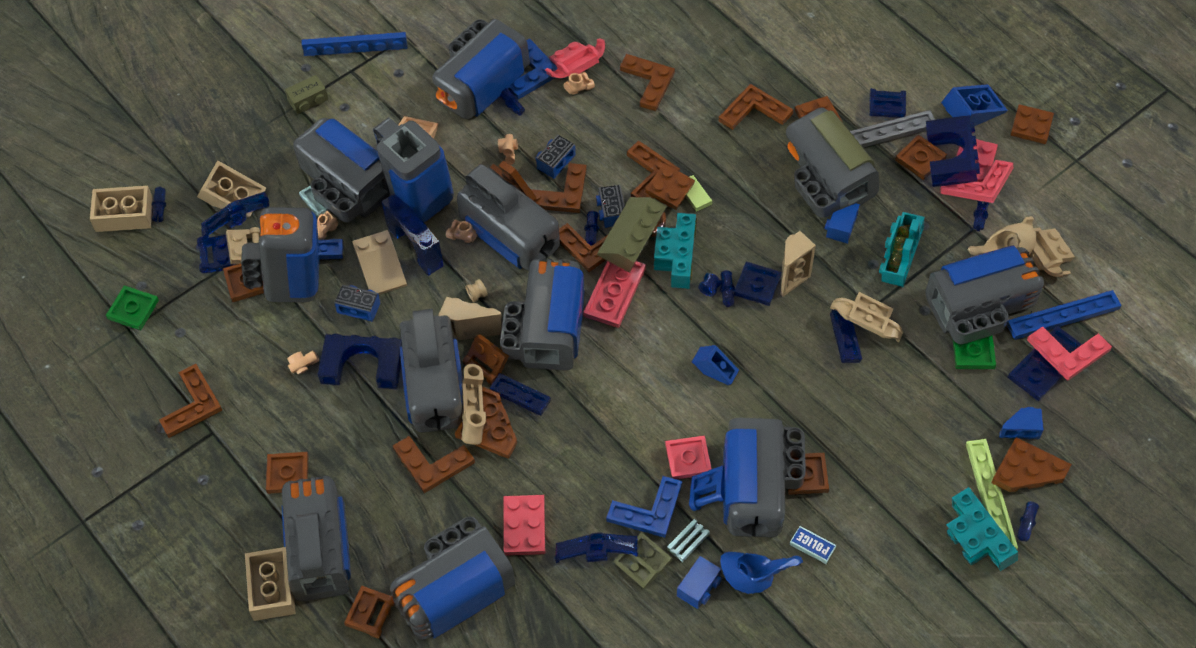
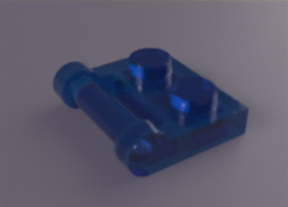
[869,88,906,118]
[197,235,234,273]

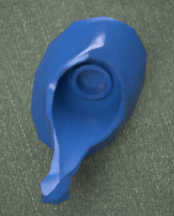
[720,552,803,594]

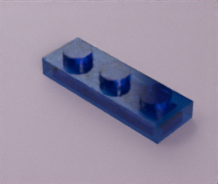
[830,310,862,363]
[490,373,551,416]

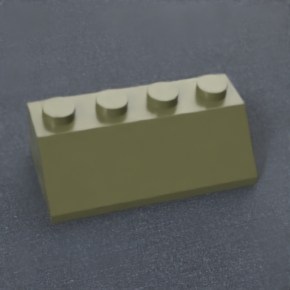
[597,197,667,273]

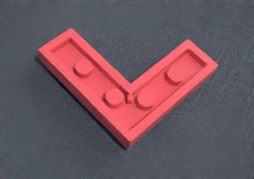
[940,160,1014,203]
[1027,326,1112,381]

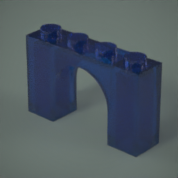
[926,115,980,187]
[382,194,444,276]
[318,334,402,389]

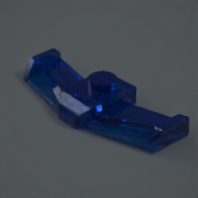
[201,192,269,239]
[555,532,639,563]

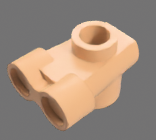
[564,72,595,95]
[498,134,518,165]
[317,210,338,240]
[446,220,477,243]
[287,351,320,375]

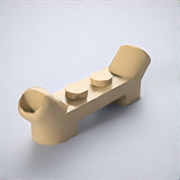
[462,364,486,445]

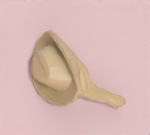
[967,222,1036,256]

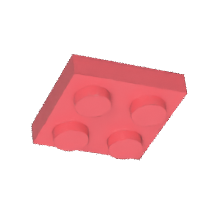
[665,435,712,480]

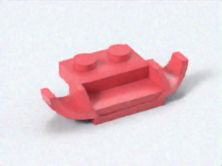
[545,38,605,78]

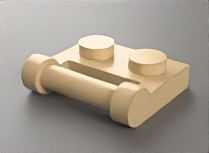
[226,227,261,264]

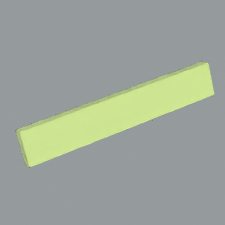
[966,439,1018,549]

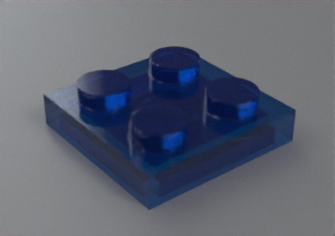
[734,262,782,306]

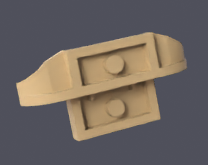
[1023,216,1075,277]
[830,292,903,342]

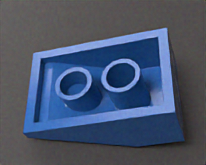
[941,84,1008,129]

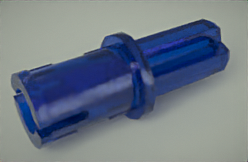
[500,88,525,116]
[151,186,166,222]
[973,200,989,231]
[584,211,599,246]
[720,270,735,307]
[1017,502,1039,542]

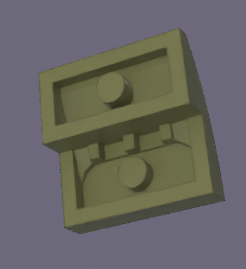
[613,532,673,589]

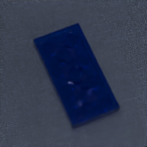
[1008,326,1082,401]

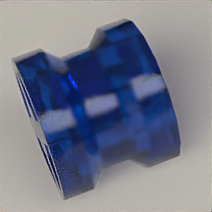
[698,273,722,297]

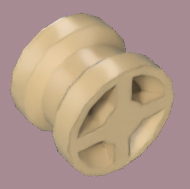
[465,279,488,302]

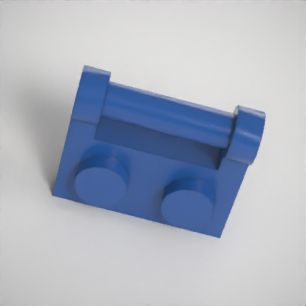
[689,465,725,511]

